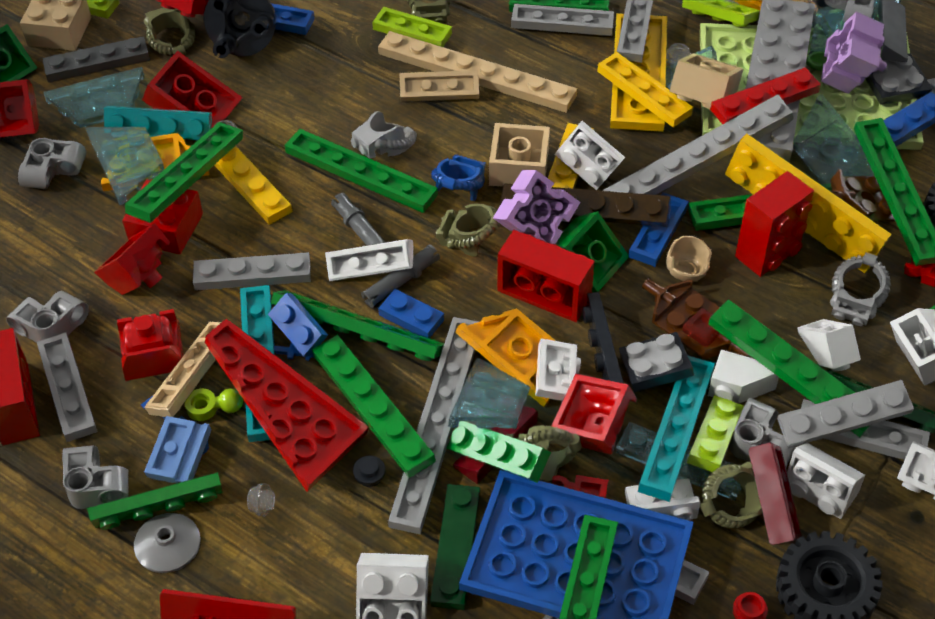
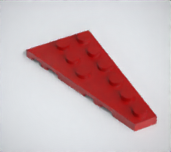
[205,318,369,492]

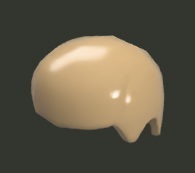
[666,236,712,282]

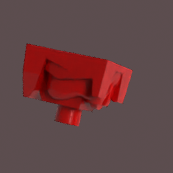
[0,79,39,137]
[94,223,170,295]
[117,309,184,381]
[551,374,637,455]

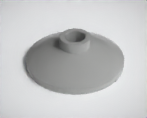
[134,513,201,573]

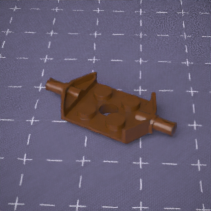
[830,169,918,222]
[642,278,751,359]

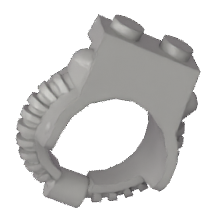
[351,111,417,159]
[830,252,891,326]

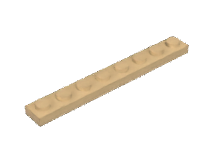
[378,31,577,113]

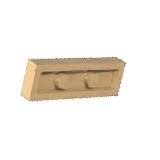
[399,70,479,102]

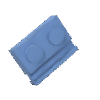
[144,416,212,484]

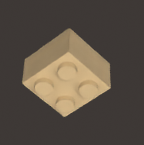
[20,0,91,51]
[669,53,744,109]
[489,123,550,187]

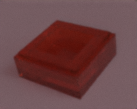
[682,308,720,347]

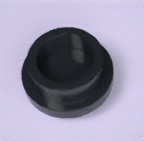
[353,456,385,487]

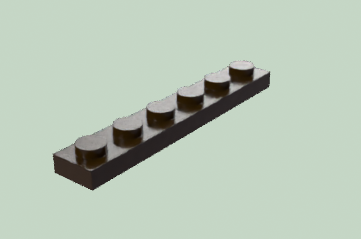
[500,183,672,227]

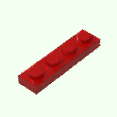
[710,67,821,125]

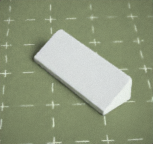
[325,239,414,281]

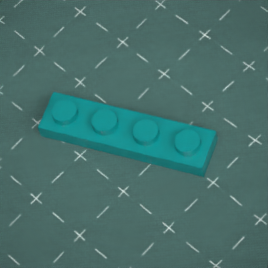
[104,106,212,140]

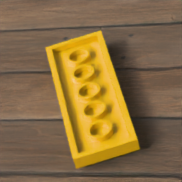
[610,13,667,132]
[725,133,892,273]

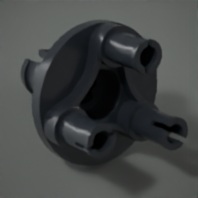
[204,0,276,58]

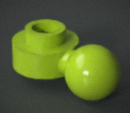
[185,388,243,421]

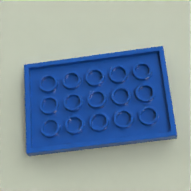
[459,470,693,619]

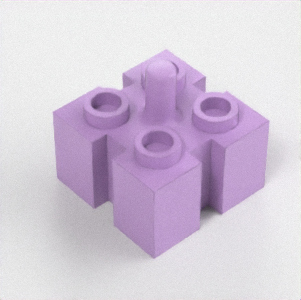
[821,12,887,93]
[493,170,581,244]

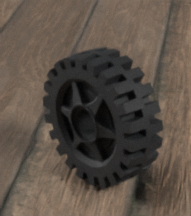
[776,531,882,619]

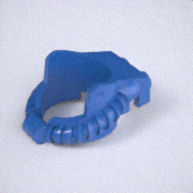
[431,154,486,201]

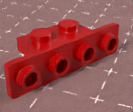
[160,589,296,619]

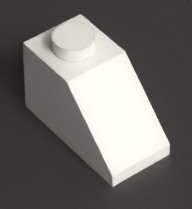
[797,319,861,371]
[708,350,779,404]

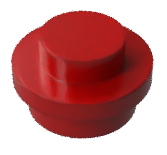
[733,592,768,619]

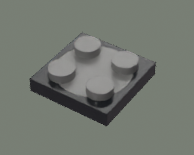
[865,53,932,105]
[619,332,694,392]

